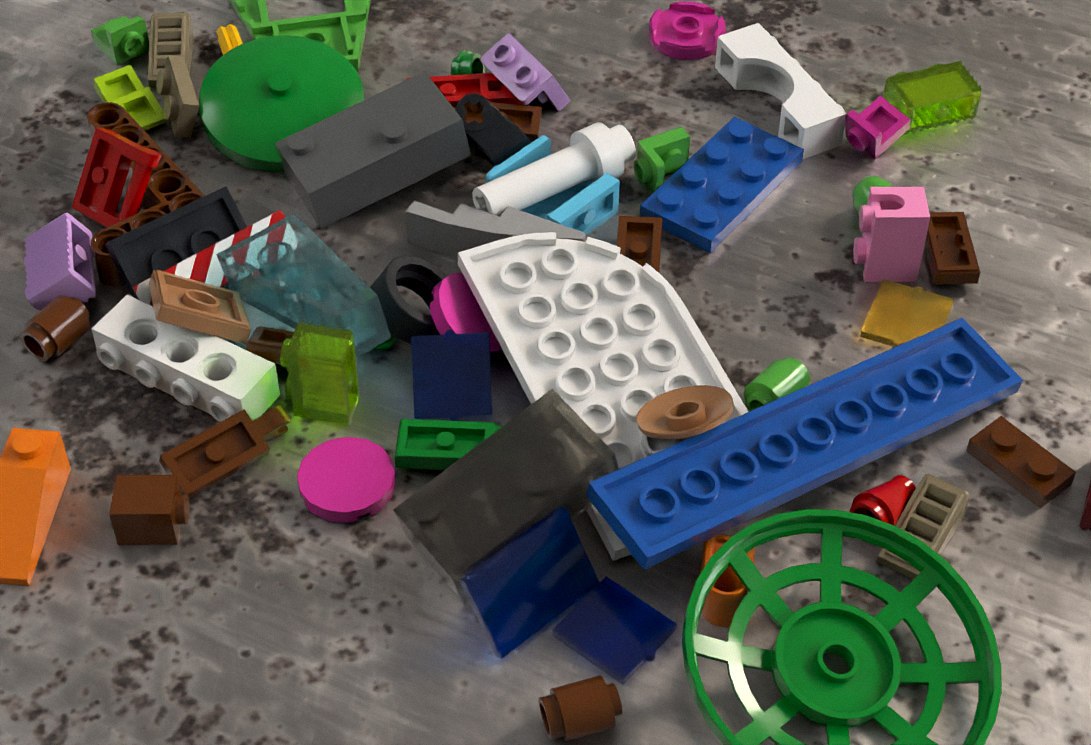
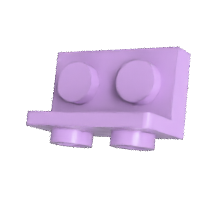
[480,33,571,111]

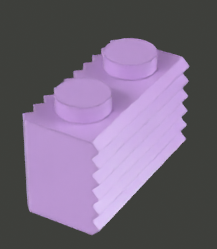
[24,212,95,310]

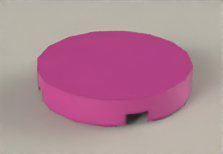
[649,1,726,60]
[430,273,502,359]
[297,437,396,523]

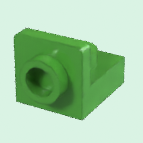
[91,15,149,65]
[633,127,690,194]

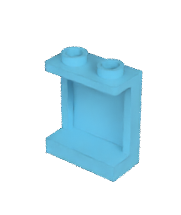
[486,135,620,236]

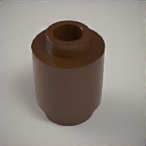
[20,295,90,361]
[539,675,622,742]

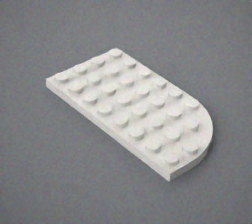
[457,232,748,561]

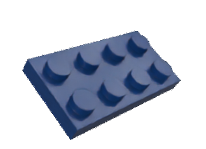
[640,117,804,254]

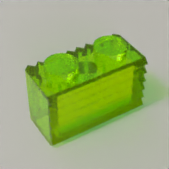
[883,61,982,135]
[280,321,360,425]

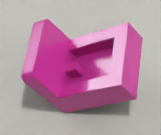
[845,96,911,159]

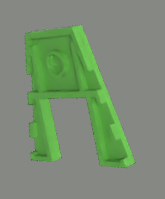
[228,0,371,72]

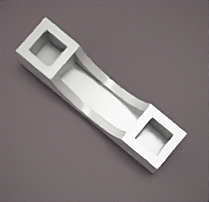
[715,23,846,159]

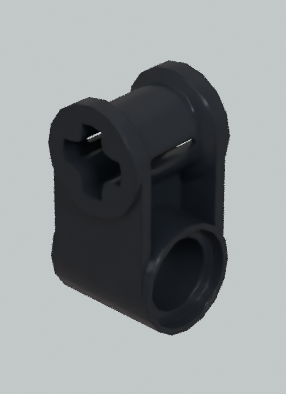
[455,94,532,167]

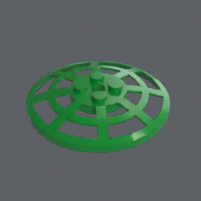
[682,509,1002,745]

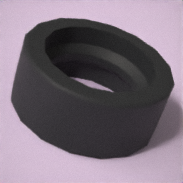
[368,255,447,345]

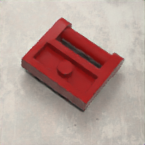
[71,127,162,227]

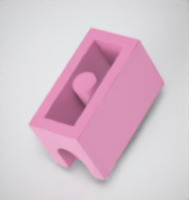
[853,187,930,282]

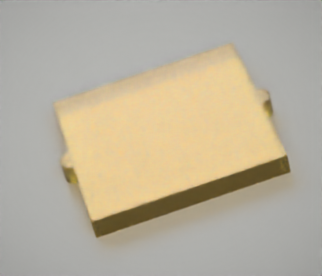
[860,279,954,348]

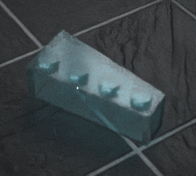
[216,213,391,360]

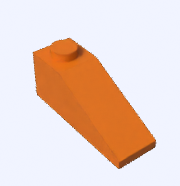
[0,427,71,586]

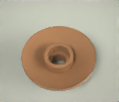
[636,385,734,442]

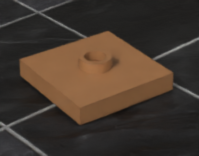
[149,270,251,344]

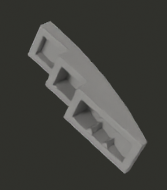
[406,201,586,257]

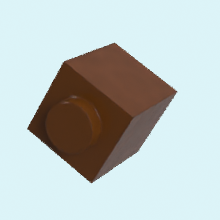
[109,474,190,545]

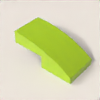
[94,65,167,131]

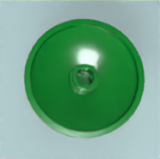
[199,35,364,173]

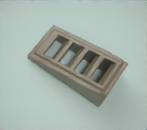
[148,12,194,87]
[877,474,970,579]

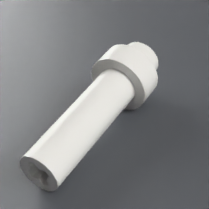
[472,122,636,217]

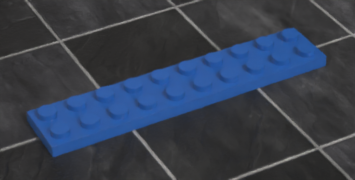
[586,318,1024,570]

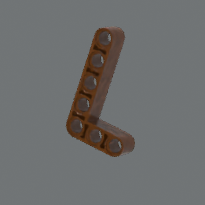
[87,102,205,287]

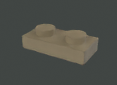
[156,55,199,138]

